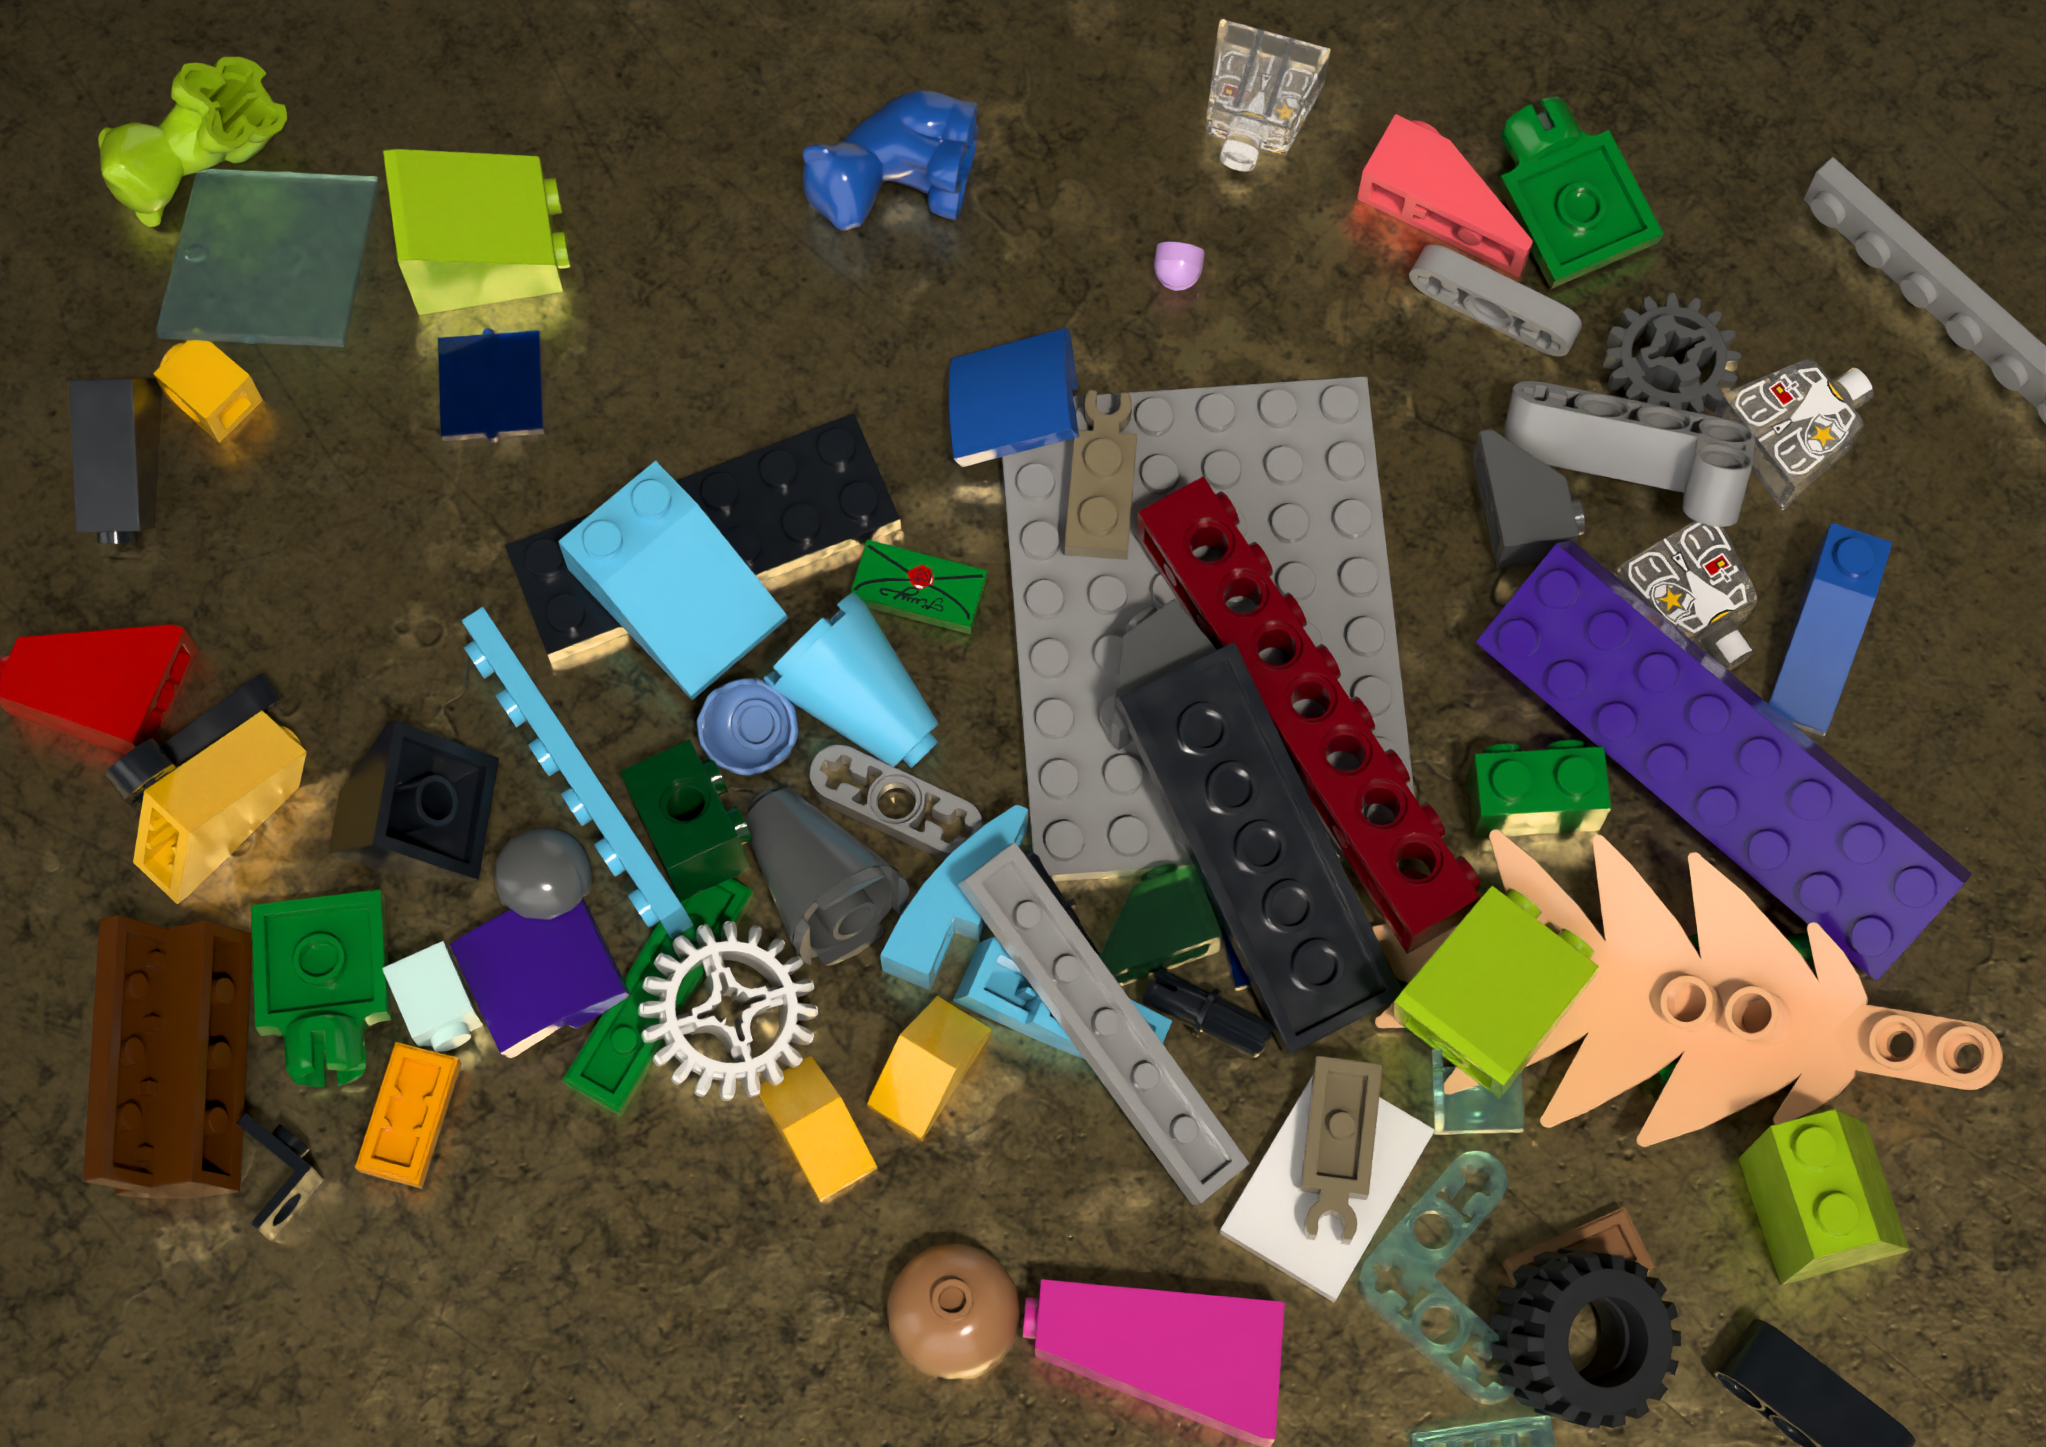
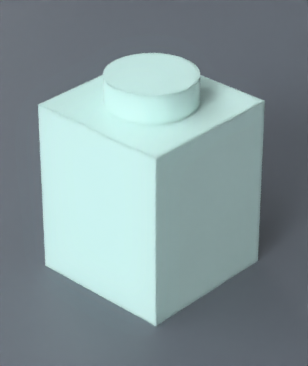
[382,941,483,1053]

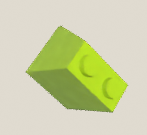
[383,149,571,315]
[1394,886,1599,1100]
[1738,1109,1910,1286]

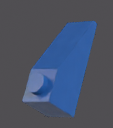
[1767,522,1893,736]

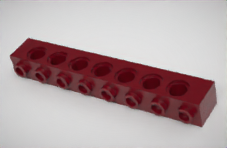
[1137,476,1481,954]

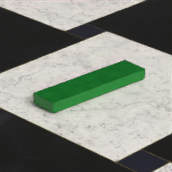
[562,878,755,1117]

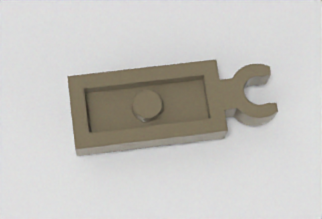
[1065,390,1137,560]
[1300,1056,1383,1245]

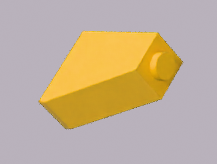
[133,711,307,904]

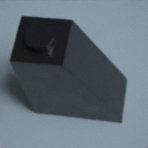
[69,378,162,544]

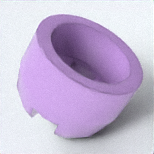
[1154,242,1205,291]

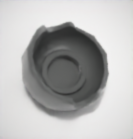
[494,828,592,920]

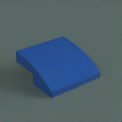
[949,328,1079,467]

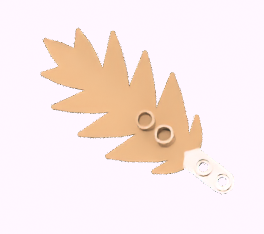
[1372,830,2003,1147]

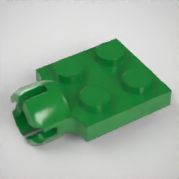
[1497,96,1664,289]
[251,889,392,1087]

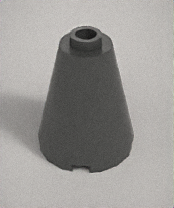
[745,788,910,966]

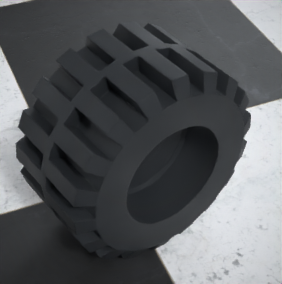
[1490,1248,1681,1429]

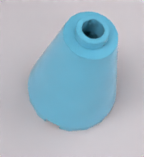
[763,592,939,768]

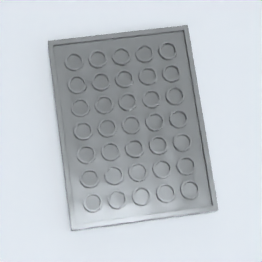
[1002,376,1415,882]

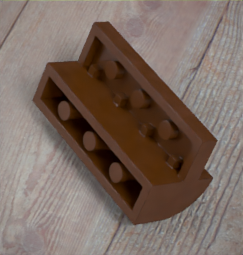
[83,915,252,1199]

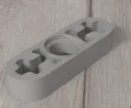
[1409,244,1582,357]
[810,745,983,861]

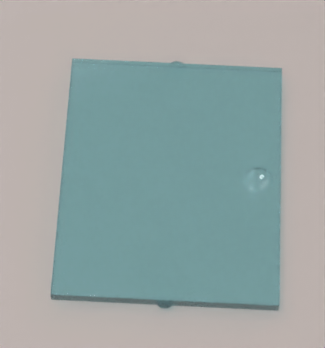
[156,169,379,347]

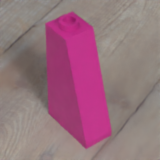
[1023,1279,1285,1447]

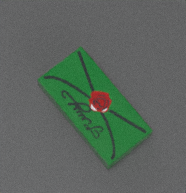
[850,539,988,635]

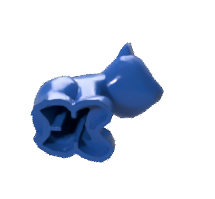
[803,89,979,231]

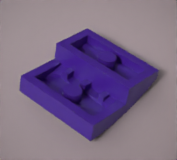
[449,897,630,1058]

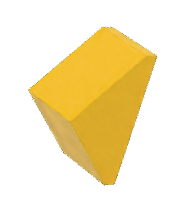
[867,996,992,1141]
[758,1055,877,1202]

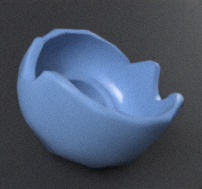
[696,678,799,775]

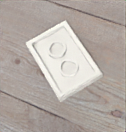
[1219,1075,1435,1303]

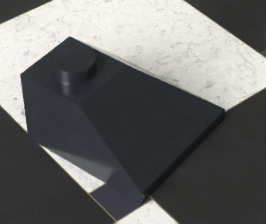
[328,720,499,882]

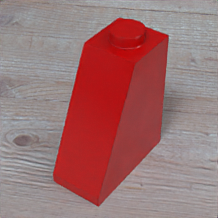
[0,624,199,755]

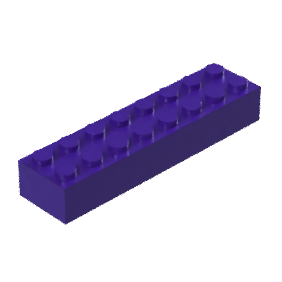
[1476,541,1972,982]

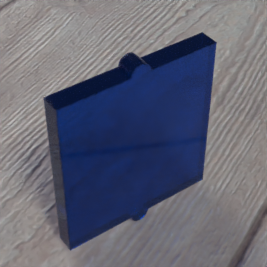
[438,329,544,443]

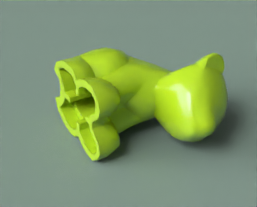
[98,56,287,227]

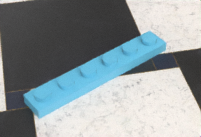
[461,607,693,939]

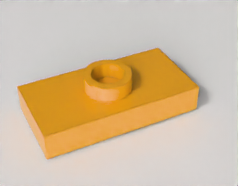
[355,1042,462,1189]

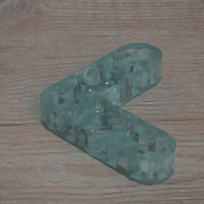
[1357,1151,1516,1405]

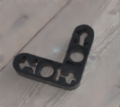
[104,672,285,809]

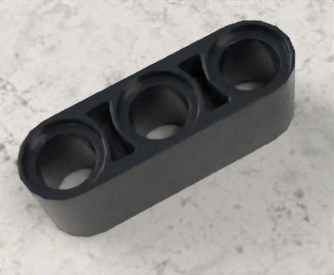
[1714,1319,1916,1447]

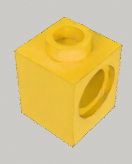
[153,331,263,443]

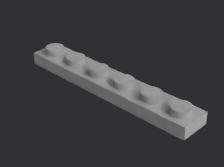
[1804,157,2046,424]
[957,842,1250,1205]

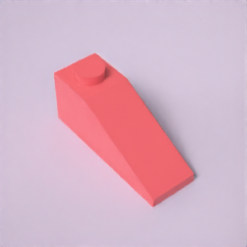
[1357,114,1533,277]

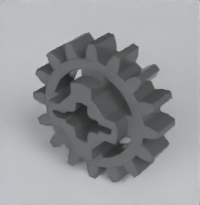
[1602,293,1741,414]

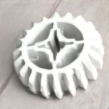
[638,921,818,1101]

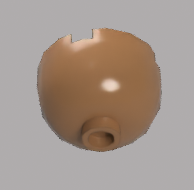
[887,1243,1021,1380]

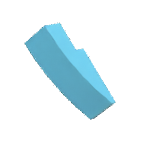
[880,804,1028,990]
[953,937,1172,1059]

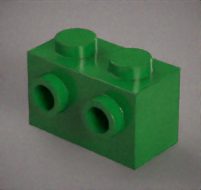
[1466,740,1611,838]

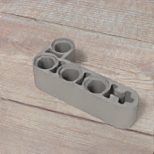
[1503,381,1755,527]

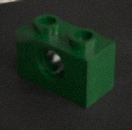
[619,739,753,902]

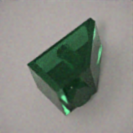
[1099,863,1223,986]

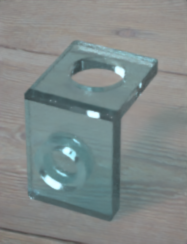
[1432,1049,1524,1135]

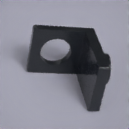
[236,1113,324,1241]

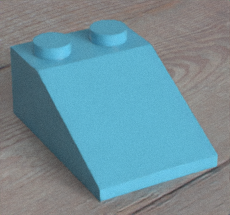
[558,460,788,700]

